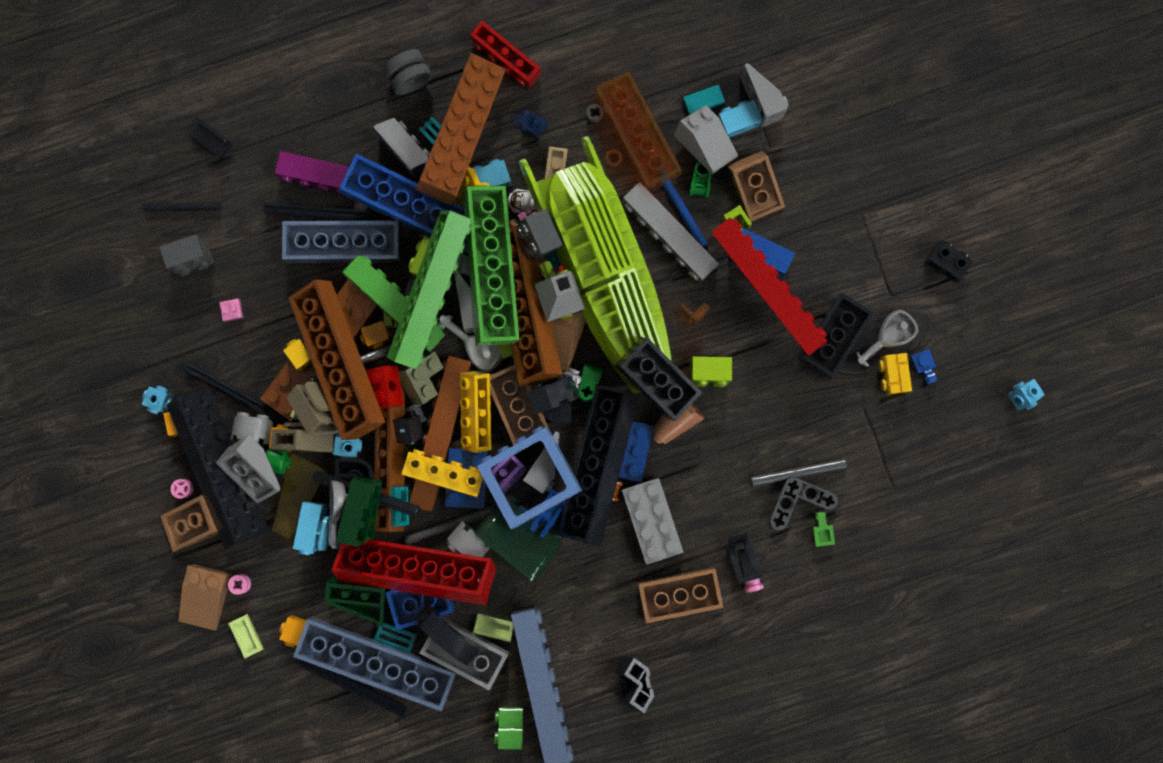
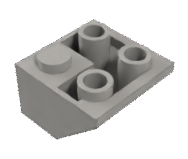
[534,271,585,322]

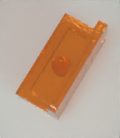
[677,302,710,326]

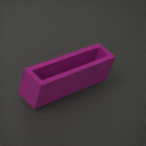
[275,151,349,195]

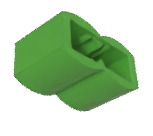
[495,707,523,749]

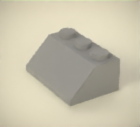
[374,118,430,179]

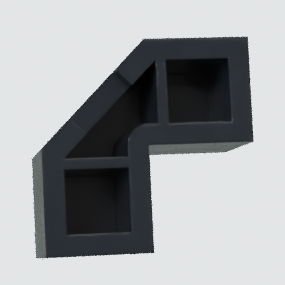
[527,374,580,415]
[615,656,654,713]

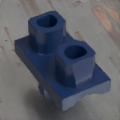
[514,110,548,139]

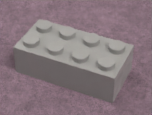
[621,478,684,565]
[420,616,509,691]

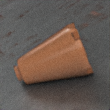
[652,403,704,444]

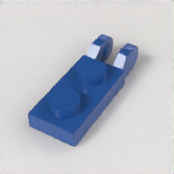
[529,489,566,538]

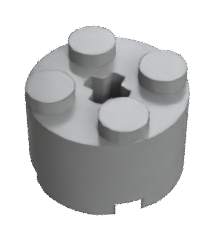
[231,412,274,447]
[447,521,492,557]

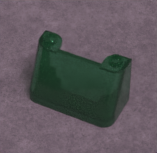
[474,494,563,583]

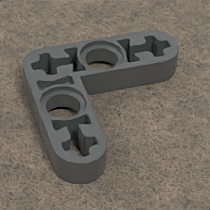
[769,477,838,530]

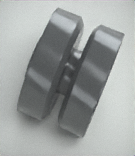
[383,49,432,95]

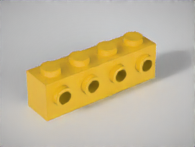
[459,371,491,453]
[402,449,483,497]

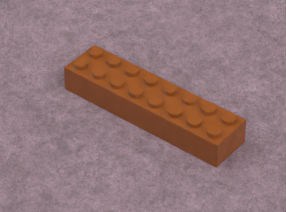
[415,53,506,205]
[509,226,562,386]
[260,279,380,422]
[288,279,385,440]

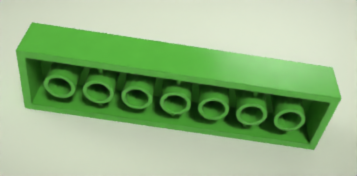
[463,186,519,346]
[387,210,472,369]

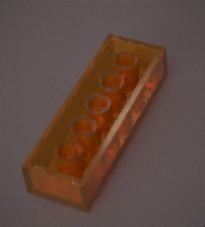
[595,71,682,192]

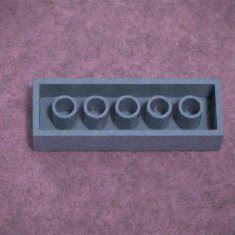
[282,221,401,263]

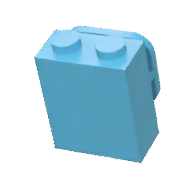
[293,502,330,555]

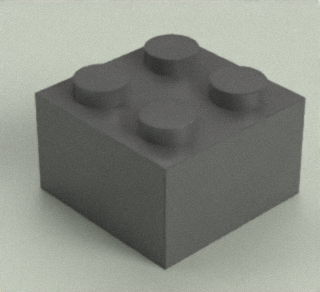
[516,209,562,261]
[159,234,214,276]

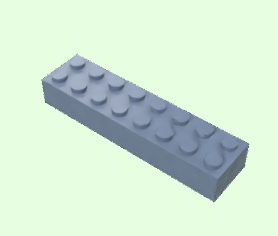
[511,606,574,763]
[293,617,456,711]

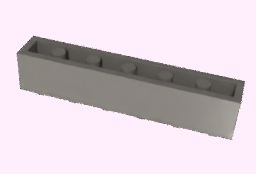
[623,182,719,283]

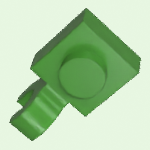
[812,511,835,547]

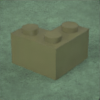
[398,351,444,404]

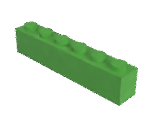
[341,255,445,352]

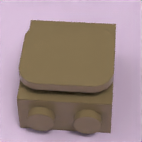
[286,382,338,435]
[271,422,334,452]

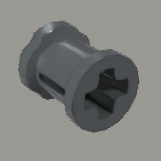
[405,404,428,424]

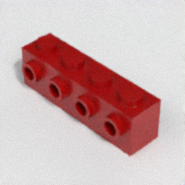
[470,21,541,89]

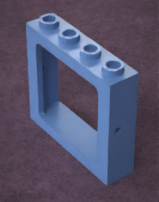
[477,426,583,529]

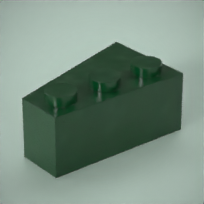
[335,476,382,547]
[325,577,389,627]

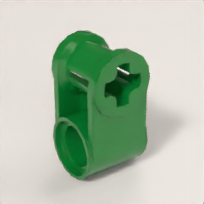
[689,161,711,198]
[578,364,603,402]

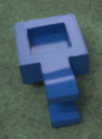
[910,349,937,385]

